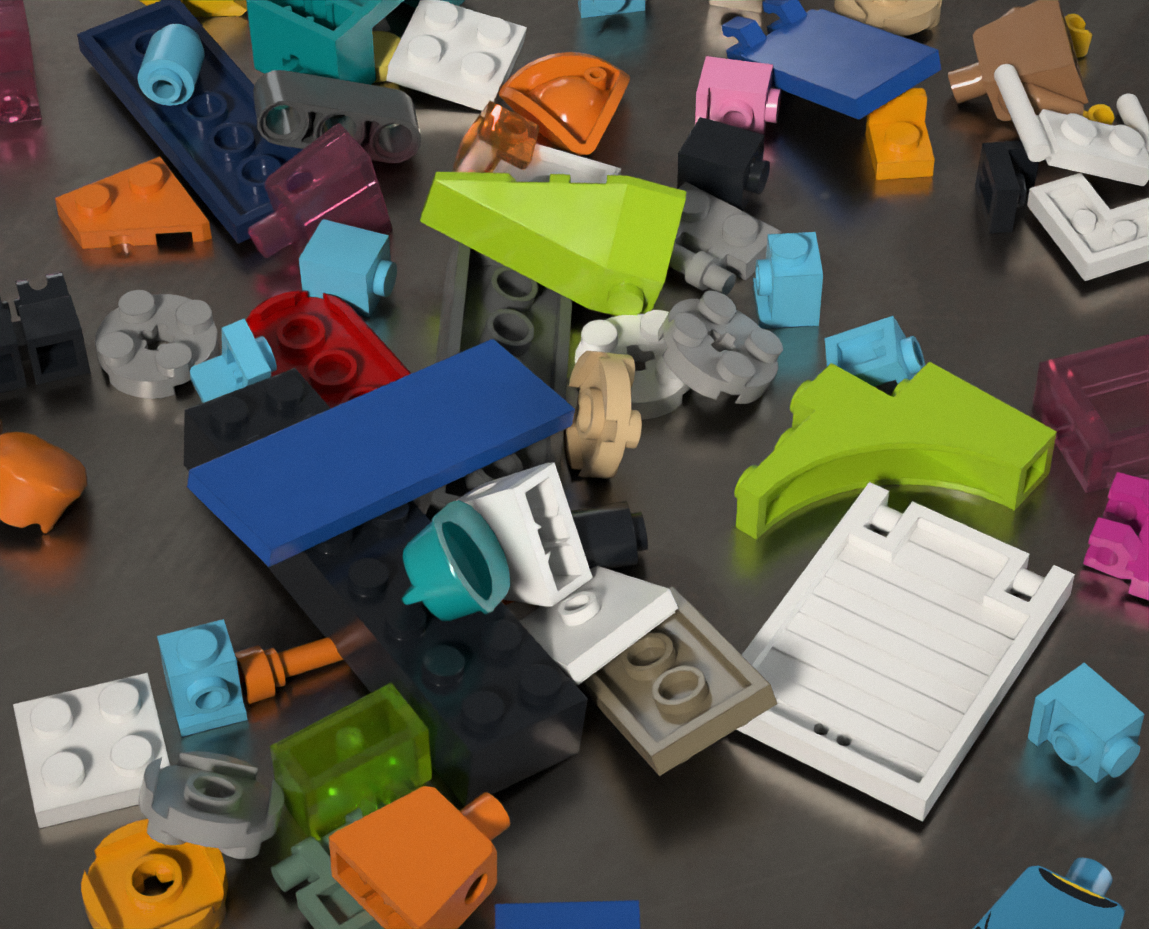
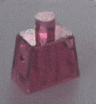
[248,123,393,258]

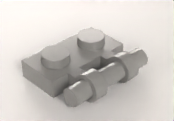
[669,182,781,295]

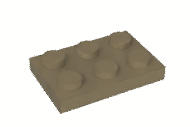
[579,586,778,776]

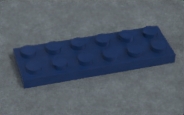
[77,0,340,243]

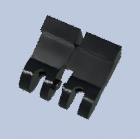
[0,271,91,393]

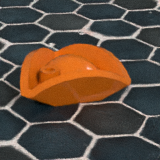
[498,52,630,156]

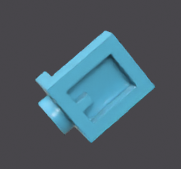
[825,316,925,387]

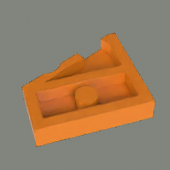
[55,156,212,249]

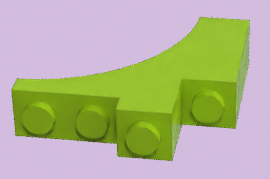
[734,361,1057,540]

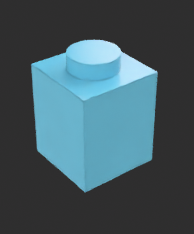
[299,219,397,318]

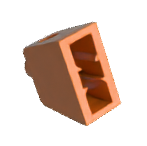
[328,786,510,929]

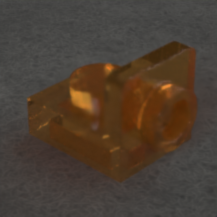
[452,100,539,173]

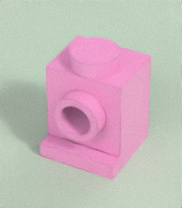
[695,56,781,135]

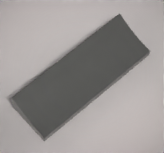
[419,241,572,522]

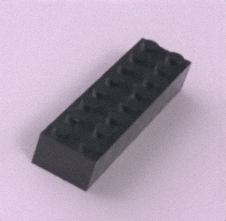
[184,368,588,806]

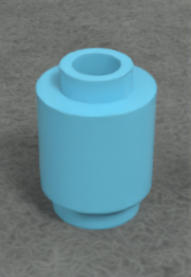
[138,24,205,106]

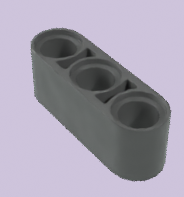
[253,70,421,163]

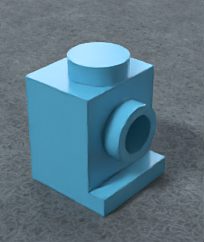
[753,232,823,329]
[157,619,248,737]
[1028,662,1145,783]

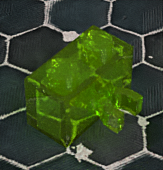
[270,682,432,840]

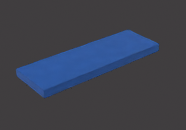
[187,339,575,567]

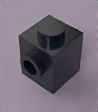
[677,117,770,211]

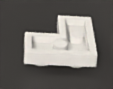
[1027,173,1149,281]

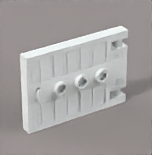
[736,482,1075,821]

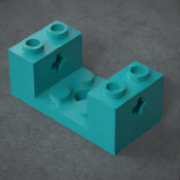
[246,0,465,85]

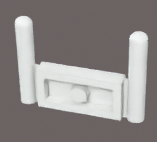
[994,64,1149,187]

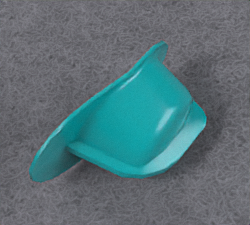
[401,500,510,621]

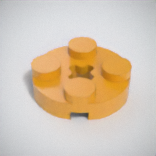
[81,819,228,929]

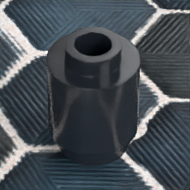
[571,501,648,570]

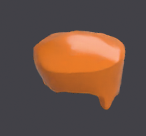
[0,432,87,534]

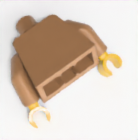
[948,0,1115,125]

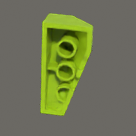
[420,172,686,316]

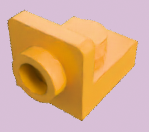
[865,88,935,180]

